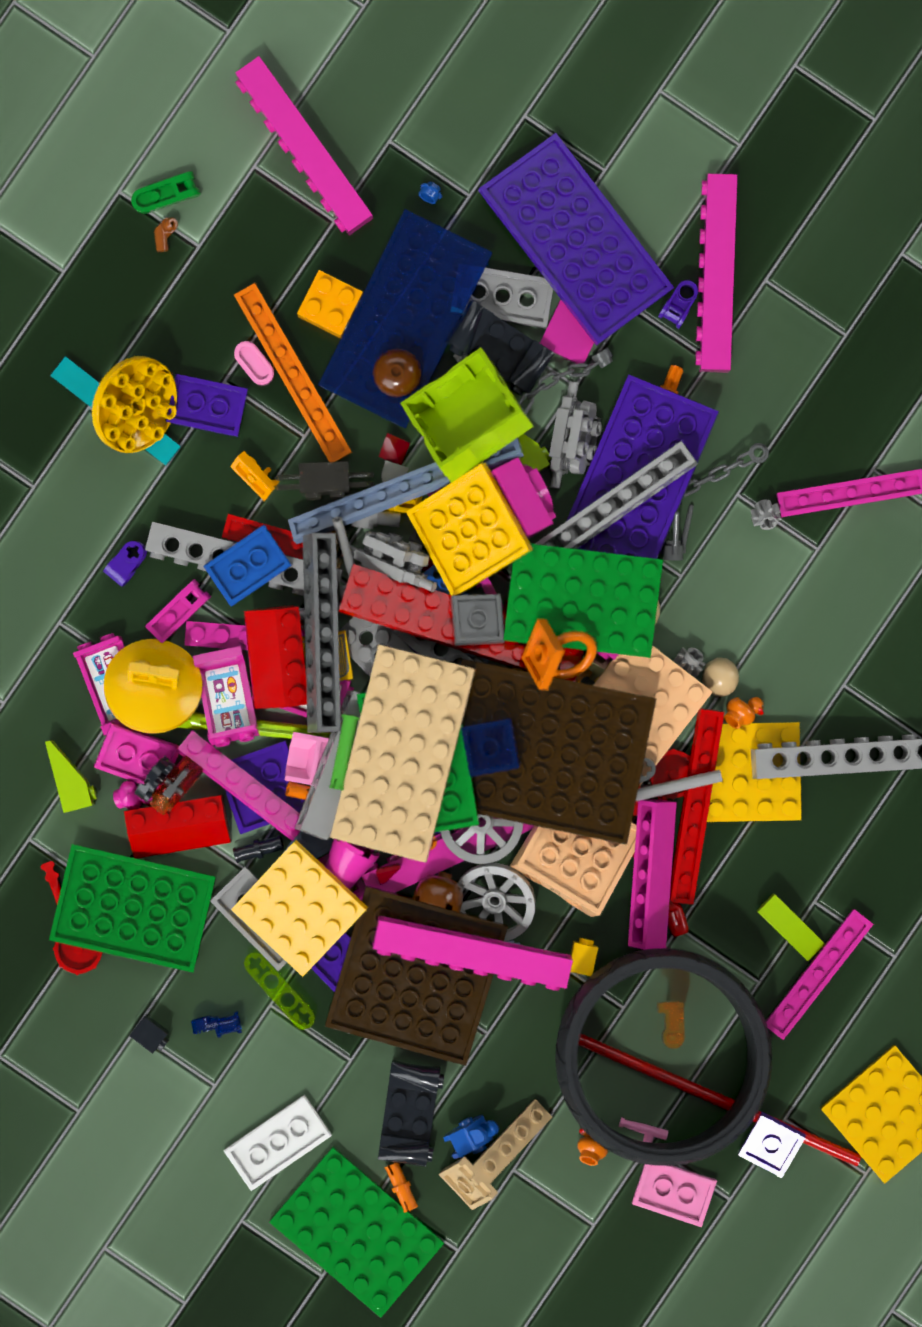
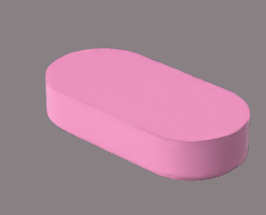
[234,341,274,385]

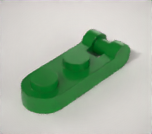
[131,171,201,214]

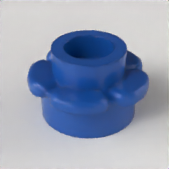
[419,182,442,204]

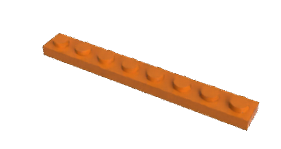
[234,283,352,465]

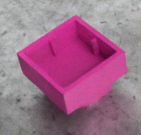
[491,458,556,539]

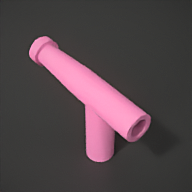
[619,1117,668,1143]

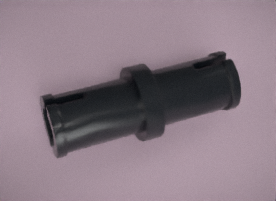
[233,835,284,863]

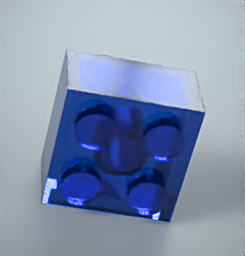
[461,718,521,777]

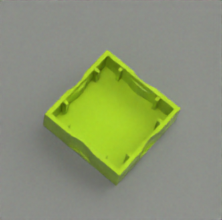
[400,348,533,483]

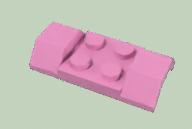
[284,732,329,785]

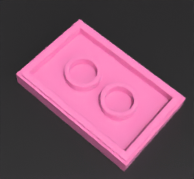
[632,1164,717,1227]

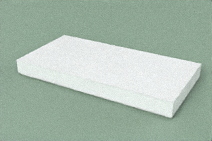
[224,1094,332,1191]

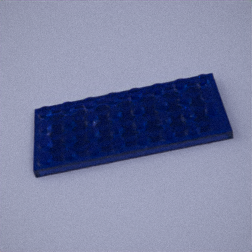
[318,209,493,429]

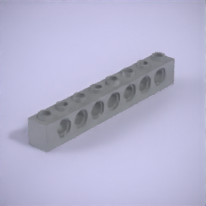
[535,441,698,549]
[145,522,343,596]
[751,734,922,779]

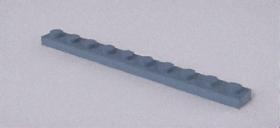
[288,438,524,544]

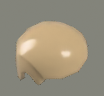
[702,658,739,697]

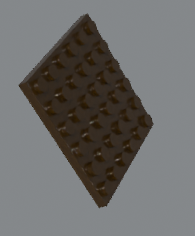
[325,885,508,1066]

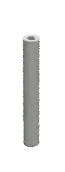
[332,516,355,577]

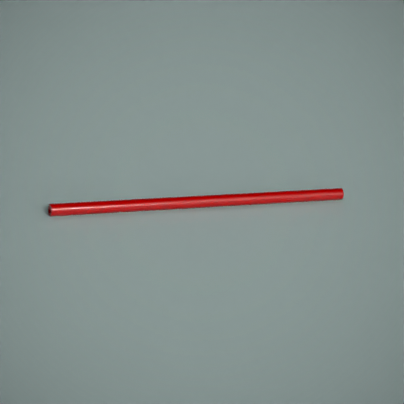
[578,1034,861,1166]

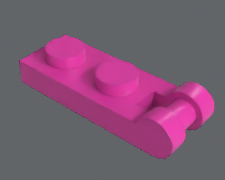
[145,579,212,643]

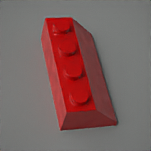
[244,605,307,709]
[124,795,231,859]

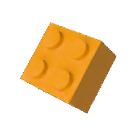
[297,270,364,339]

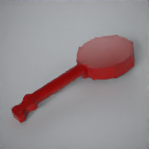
[632,749,691,858]
[41,861,103,975]

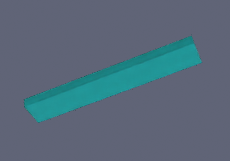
[50,356,181,466]

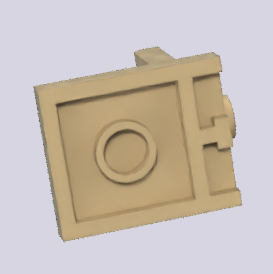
[438,1099,552,1210]

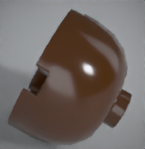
[373,348,422,398]
[413,871,463,913]

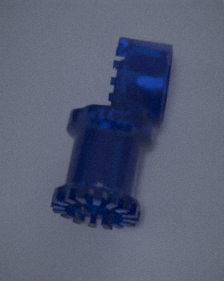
[190,1012,242,1038]

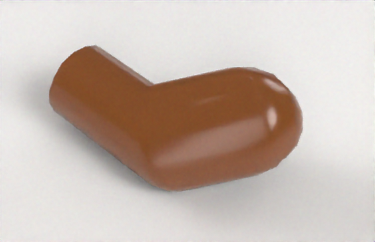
[154,217,178,252]

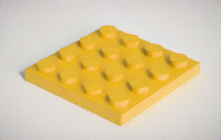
[406,463,533,596]
[707,722,801,822]
[231,840,368,977]
[820,1045,922,1184]

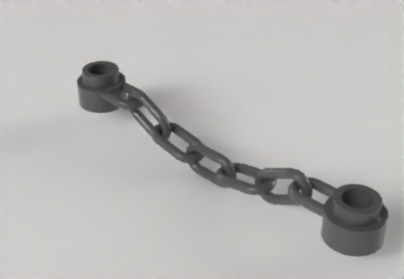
[519,347,613,414]
[684,443,769,497]

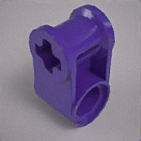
[658,280,698,329]
[103,541,147,587]

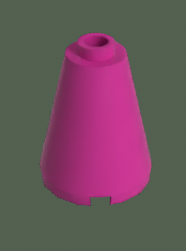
[325,839,380,890]

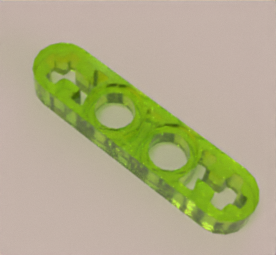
[244,952,315,1030]

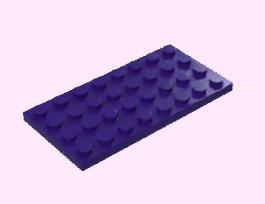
[478,133,674,346]
[567,374,719,559]

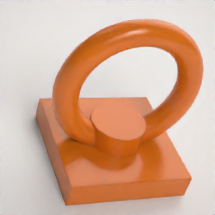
[521,619,597,690]

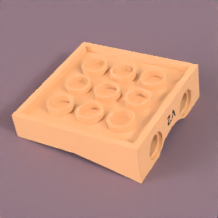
[510,823,637,917]

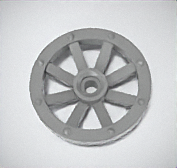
[440,814,523,864]
[458,863,536,941]

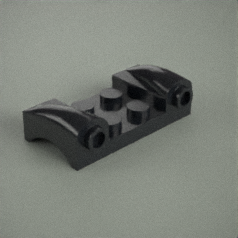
[445,300,555,396]
[378,1060,444,1167]

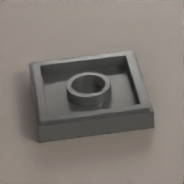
[451,594,505,645]

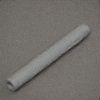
[636,770,722,801]

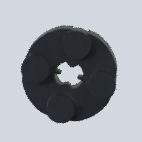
[134,755,176,802]

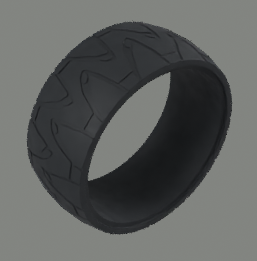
[555,948,772,1166]

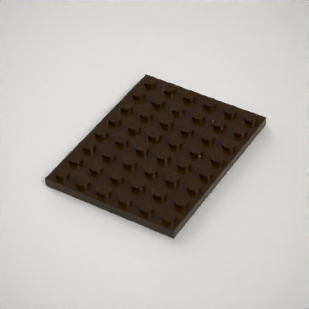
[461,659,657,845]

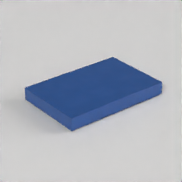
[203,525,292,607]

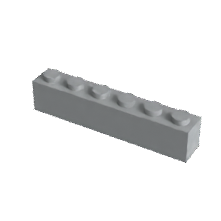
[294,691,361,840]

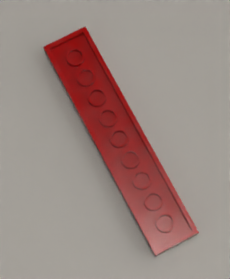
[338,564,584,682]

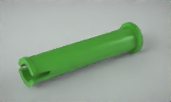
[329,714,360,790]

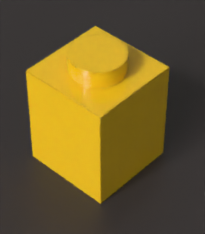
[570,938,598,976]

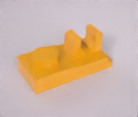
[230,451,281,501]

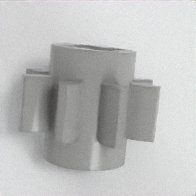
[750,500,782,530]
[673,647,706,677]

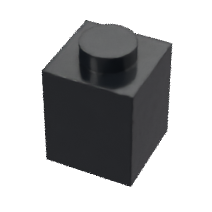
[130,1014,170,1054]

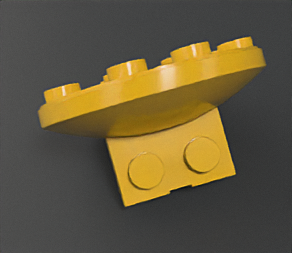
[92,356,177,453]
[104,639,202,733]

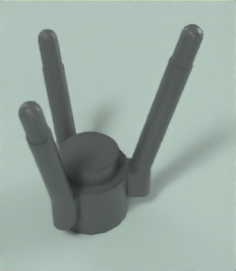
[660,504,694,560]

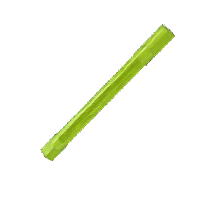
[178,712,331,739]

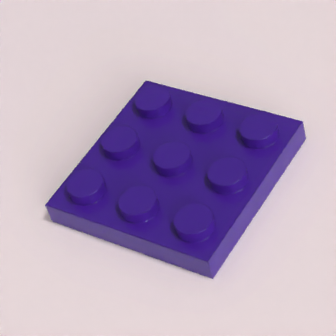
[224,741,305,834]

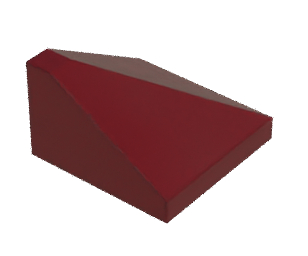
[379,433,410,465]
[376,863,401,885]

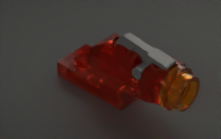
[149,756,204,815]

